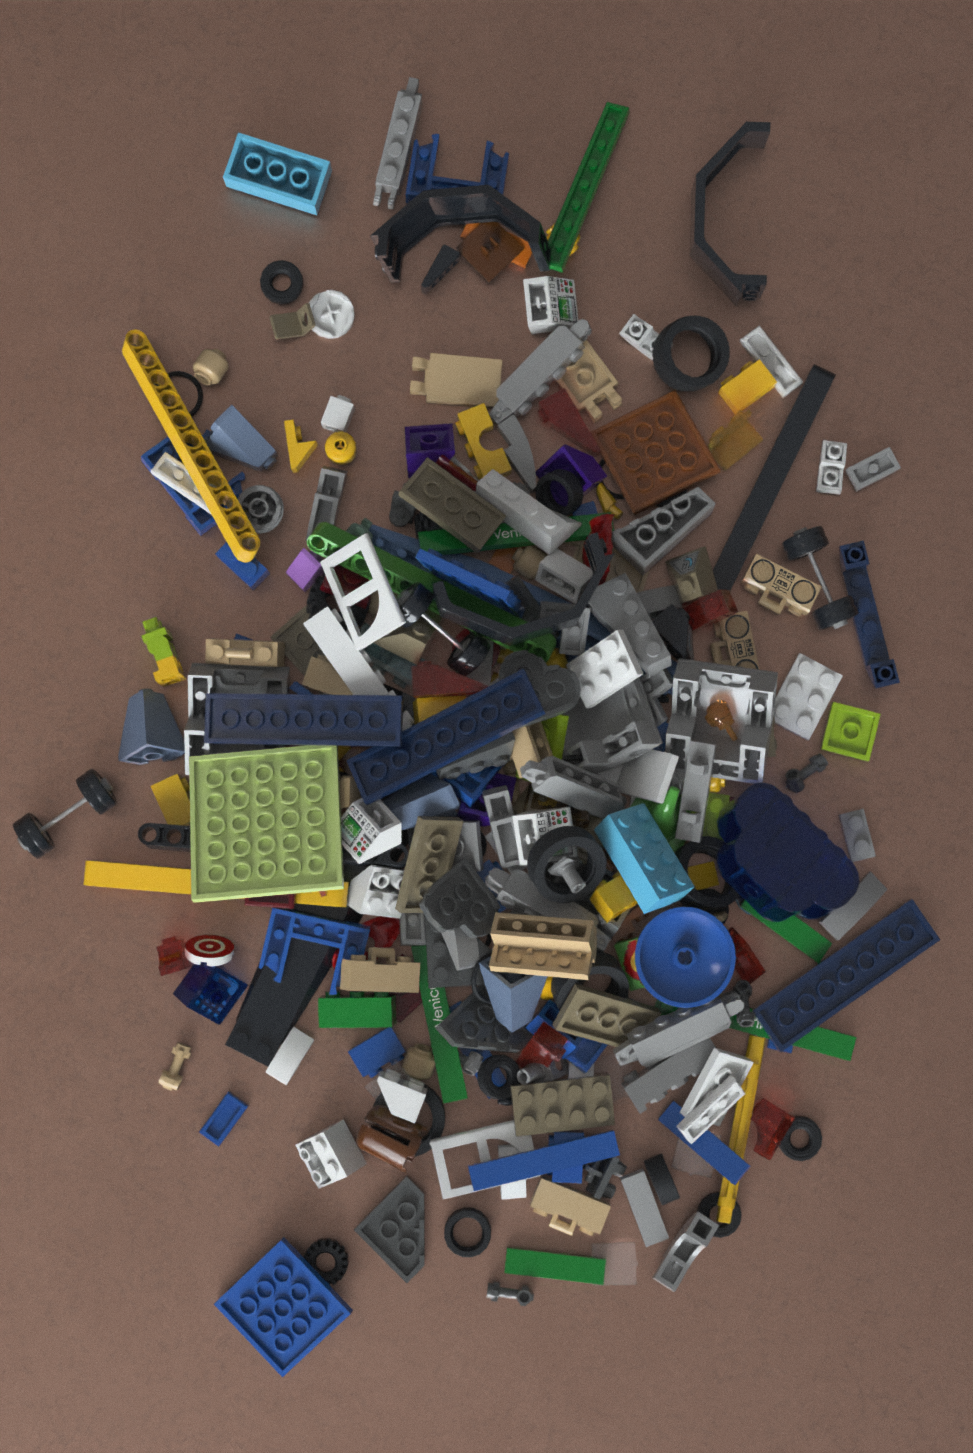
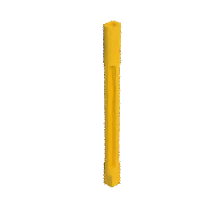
[716,1035,766,1224]

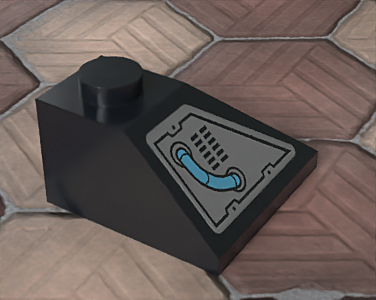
[652,604,694,661]

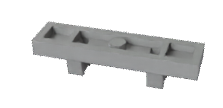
[675,740,717,843]

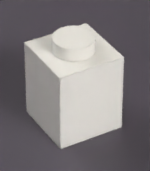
[321,395,355,432]

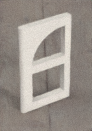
[320,533,406,650]
[429,1120,540,1199]

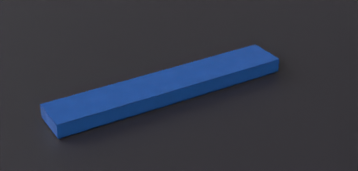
[468,1130,620,1191]

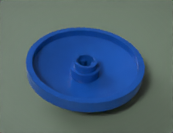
[635,907,736,1008]

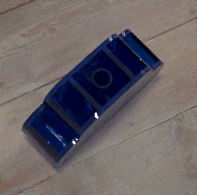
[717,783,859,922]

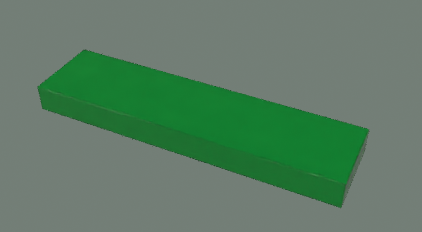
[739,886,833,963]
[504,1247,606,1285]

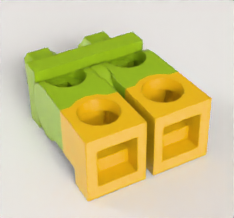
[141,617,186,687]

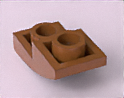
[611,905,649,942]

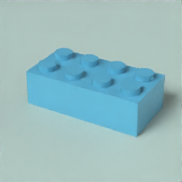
[223,132,332,215]
[594,803,695,914]

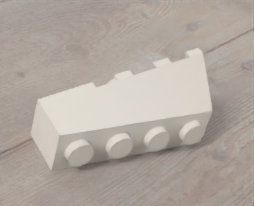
[476,469,582,555]

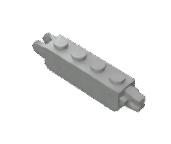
[373,77,422,210]
[489,318,592,425]
[520,756,627,819]
[485,867,611,952]
[613,990,744,1067]

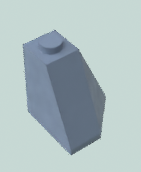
[204,405,278,472]
[118,689,185,765]
[382,774,460,830]
[479,956,547,1032]

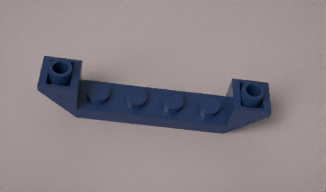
[839,540,900,689]

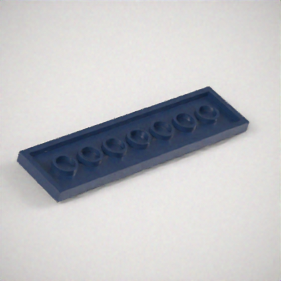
[346,669,546,806]
[204,693,404,747]
[751,899,940,1052]

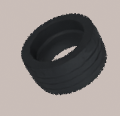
[652,315,730,391]

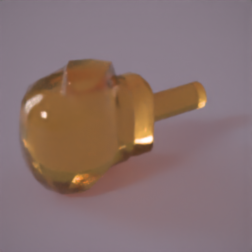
[705,700,738,741]

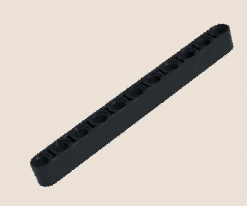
[702,364,836,609]
[138,823,409,869]

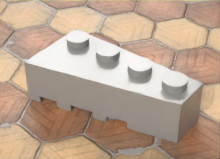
[611,487,716,576]
[581,573,672,676]
[621,1038,716,1114]

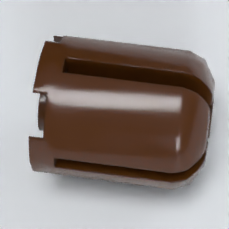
[356,1105,428,1173]

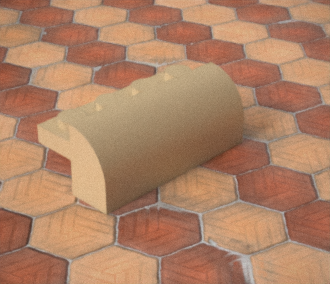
[489,912,597,980]

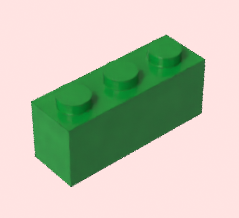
[318,991,397,1028]

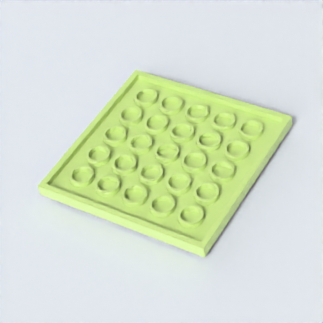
[189,745,344,903]

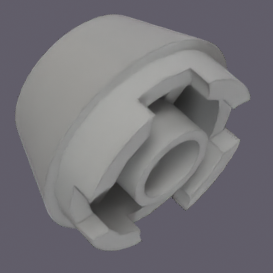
[238,485,284,533]

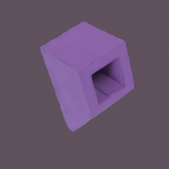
[286,548,324,592]

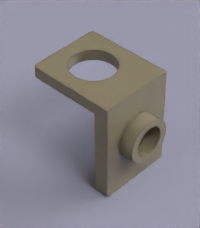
[269,303,316,339]

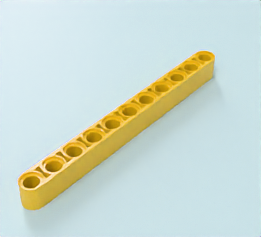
[122,329,260,563]
[83,860,349,907]

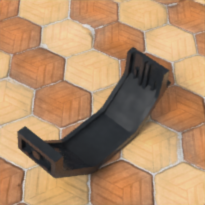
[690,121,771,306]
[370,185,552,283]
[432,533,615,646]

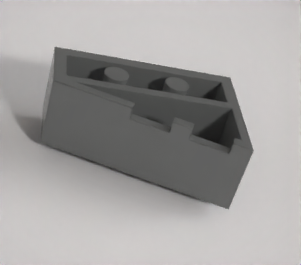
[436,731,515,780]

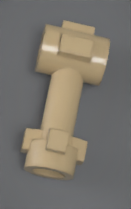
[159,1042,191,1091]

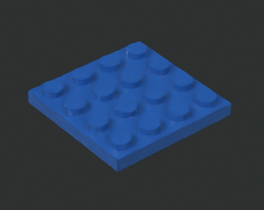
[415,548,525,618]
[214,1237,353,1377]

